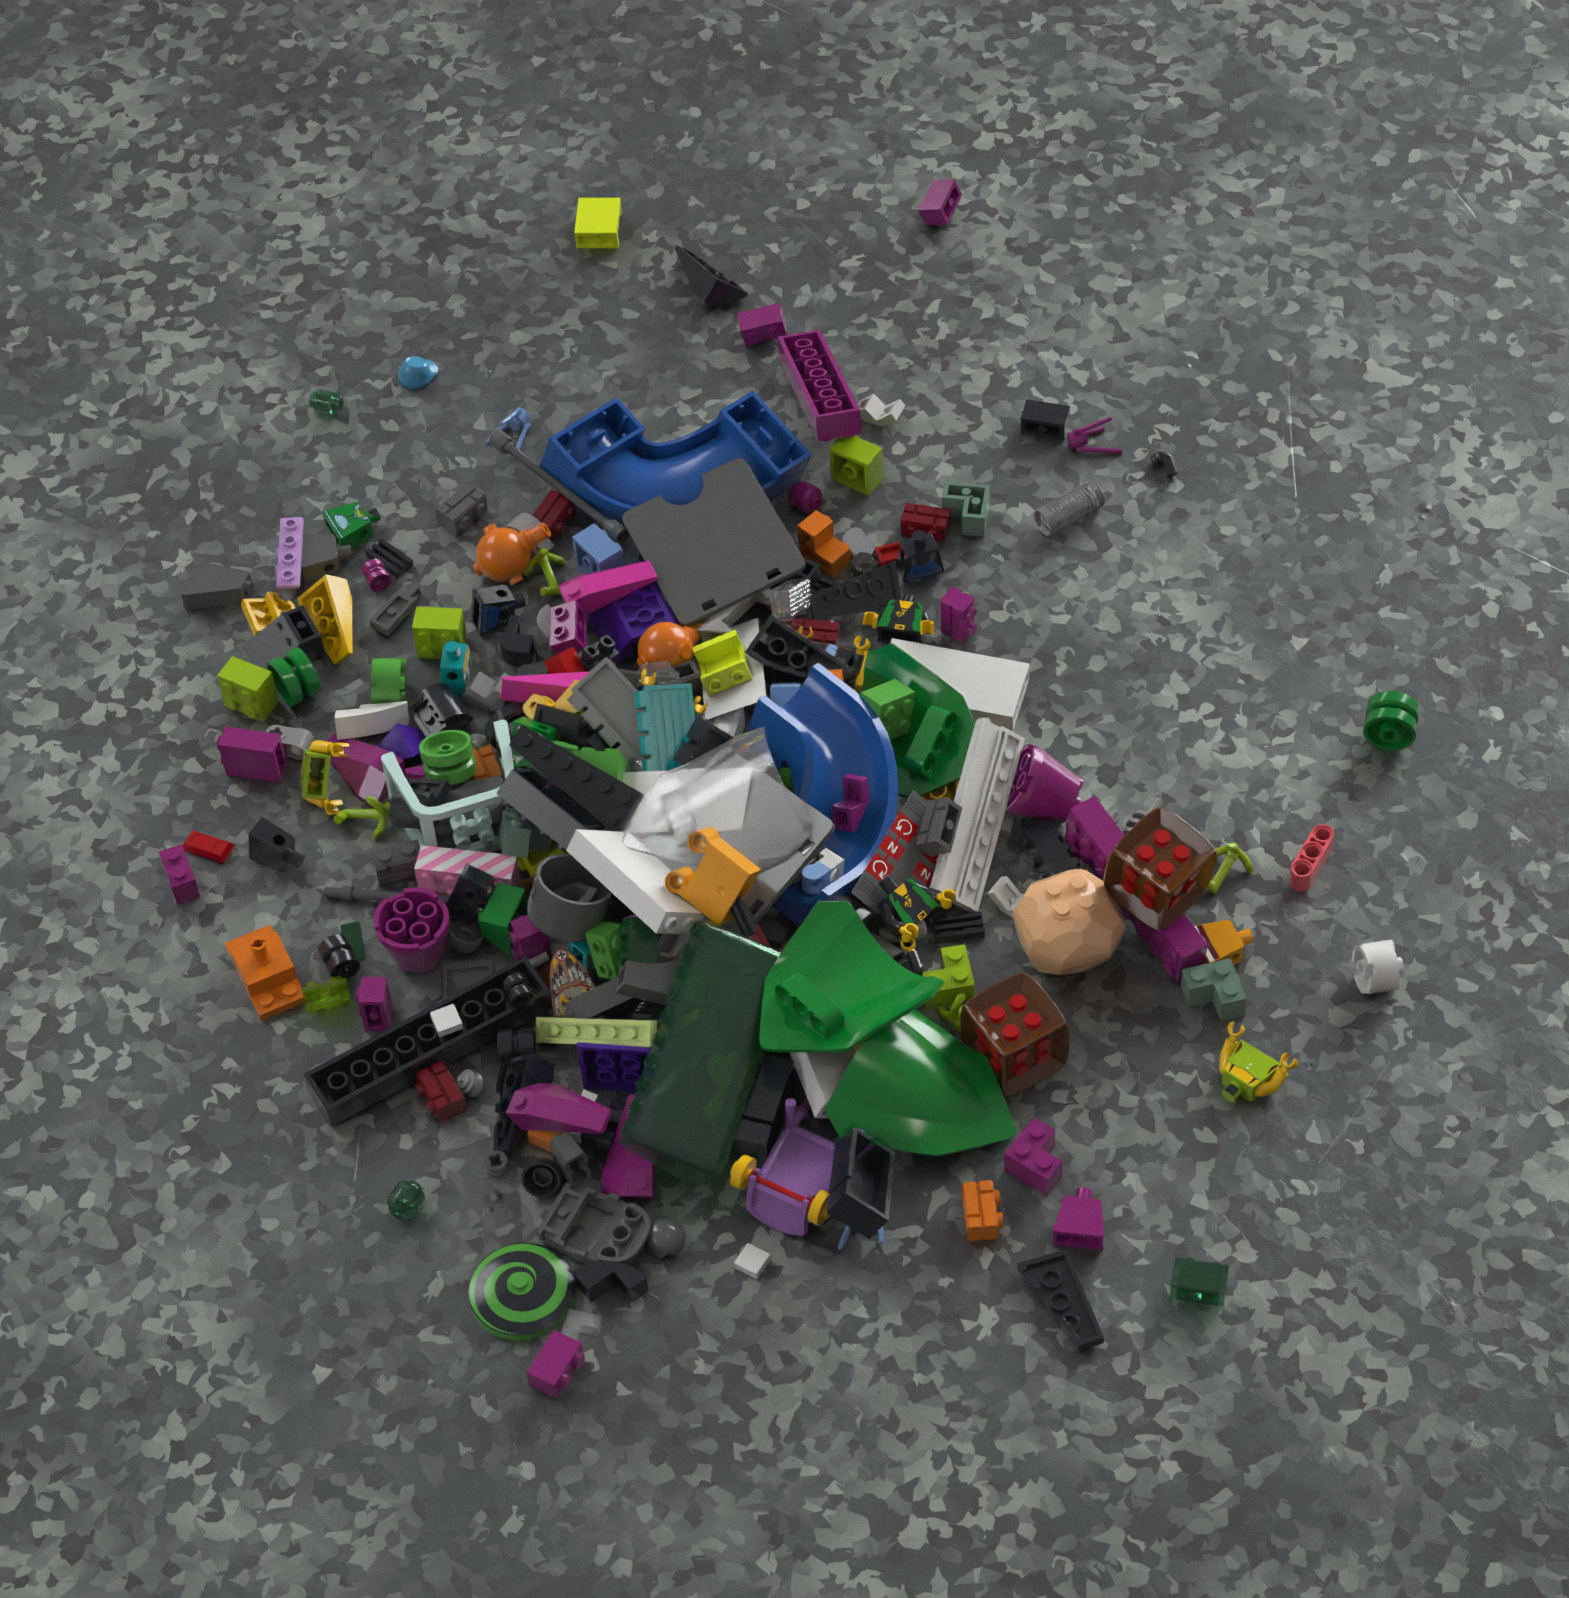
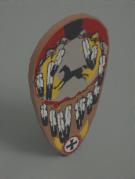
[549,948,595,1018]

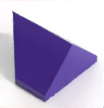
[378,723,426,759]

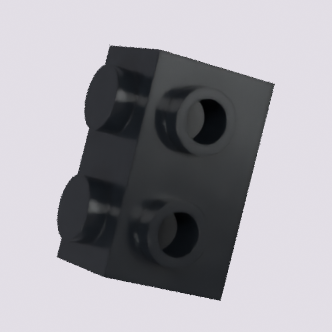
[446,863,493,925]

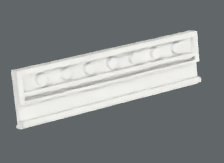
[930,717,1025,913]

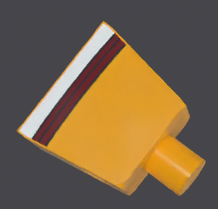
[1194,920,1254,966]

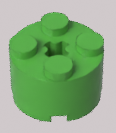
[371,658,407,704]

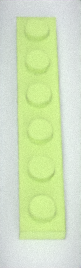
[536,1017,657,1047]

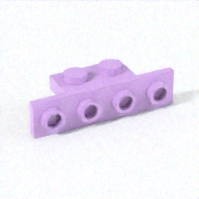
[275,517,304,589]

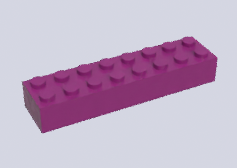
[777,330,862,442]
[1065,796,1208,983]

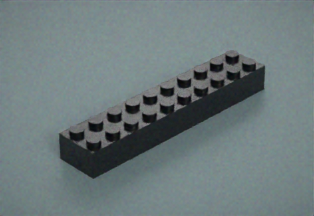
[303,956,553,1127]

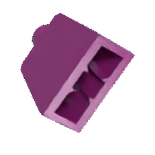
[1053,1187,1104,1250]

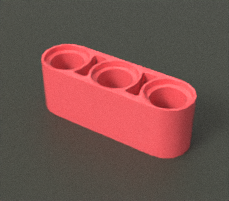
[1289,824,1334,892]

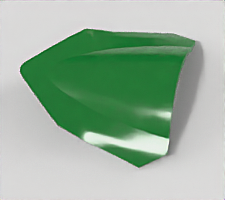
[860,643,975,798]
[759,901,944,1053]
[824,1010,1016,1157]

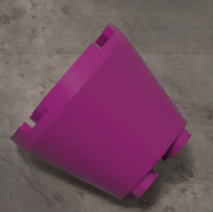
[1005,744,1083,823]
[374,888,450,974]

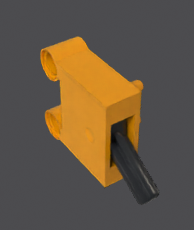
[665,827,761,938]

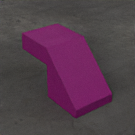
[832,774,869,833]

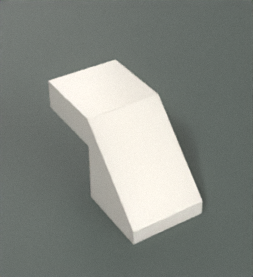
[857,394,905,427]
[987,876,1025,917]

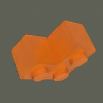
[797,510,851,579]

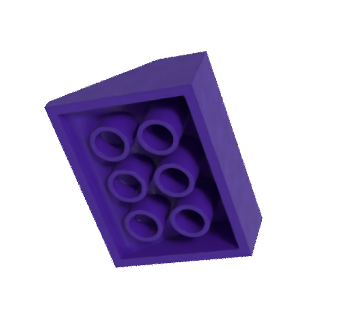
[577,1042,688,1094]

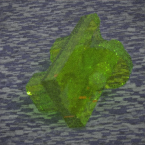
[301,976,351,1012]

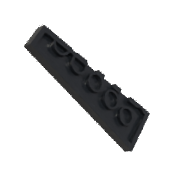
[509,724,644,832]

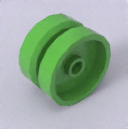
[419,730,477,785]

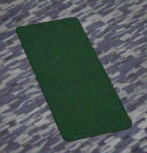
[340,921,366,960]

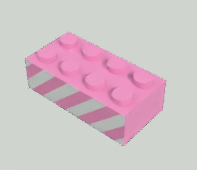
[414,845,522,905]

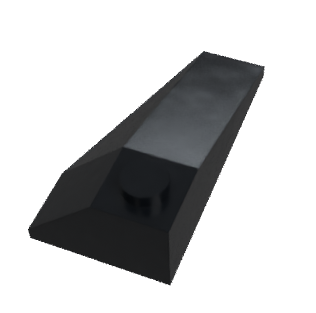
[674,245,748,308]
[745,615,850,678]
[493,1053,555,1153]

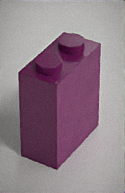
[217,727,287,782]

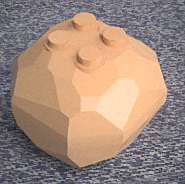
[1013,869,1126,975]

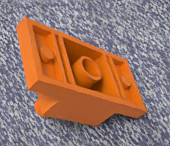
[225,925,307,1021]

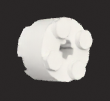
[1352,940,1404,994]

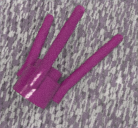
[1067,417,1123,453]

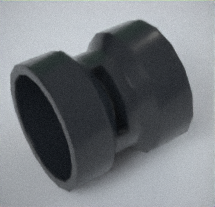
[503,972,535,1008]

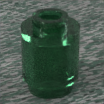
[309,389,344,414]

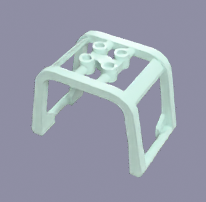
[381,720,515,852]

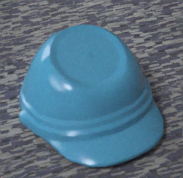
[398,356,438,389]

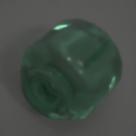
[387,1181,426,1220]

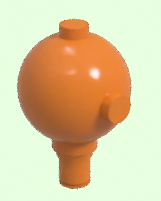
[473,522,551,586]
[637,620,705,674]

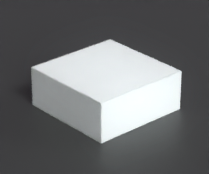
[430,1004,463,1037]
[734,1243,771,1279]

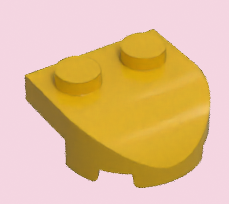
[241,592,295,636]

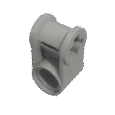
[266,725,313,760]

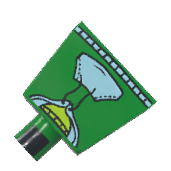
[322,502,381,550]

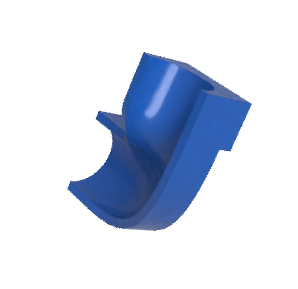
[540,390,812,526]
[743,663,898,927]

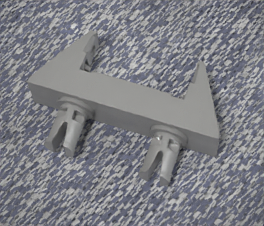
[697,587,778,643]

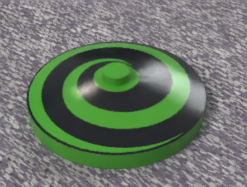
[468,1243,575,1341]

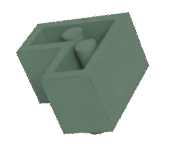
[942,481,990,537]
[498,809,551,858]
[1181,958,1246,1021]

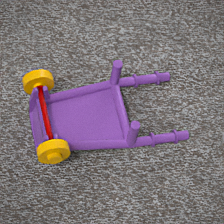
[730,1097,872,1236]

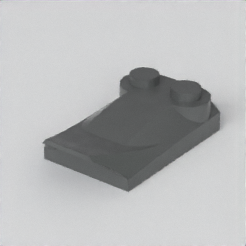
[434,776,504,835]

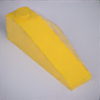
[297,575,352,665]

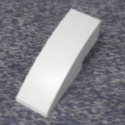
[335,701,410,740]

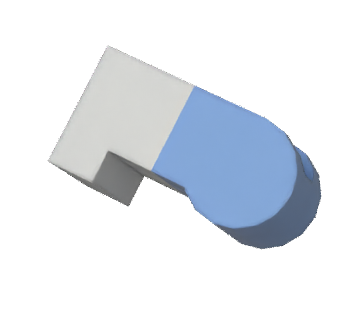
[801,848,844,894]

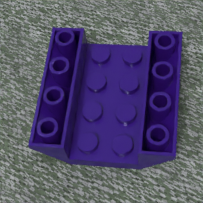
[587,560,683,663]

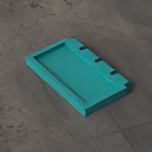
[634,683,695,772]

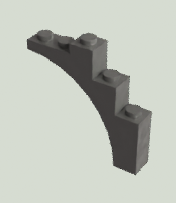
[616,926,749,1007]

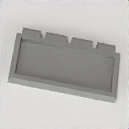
[567,657,647,761]

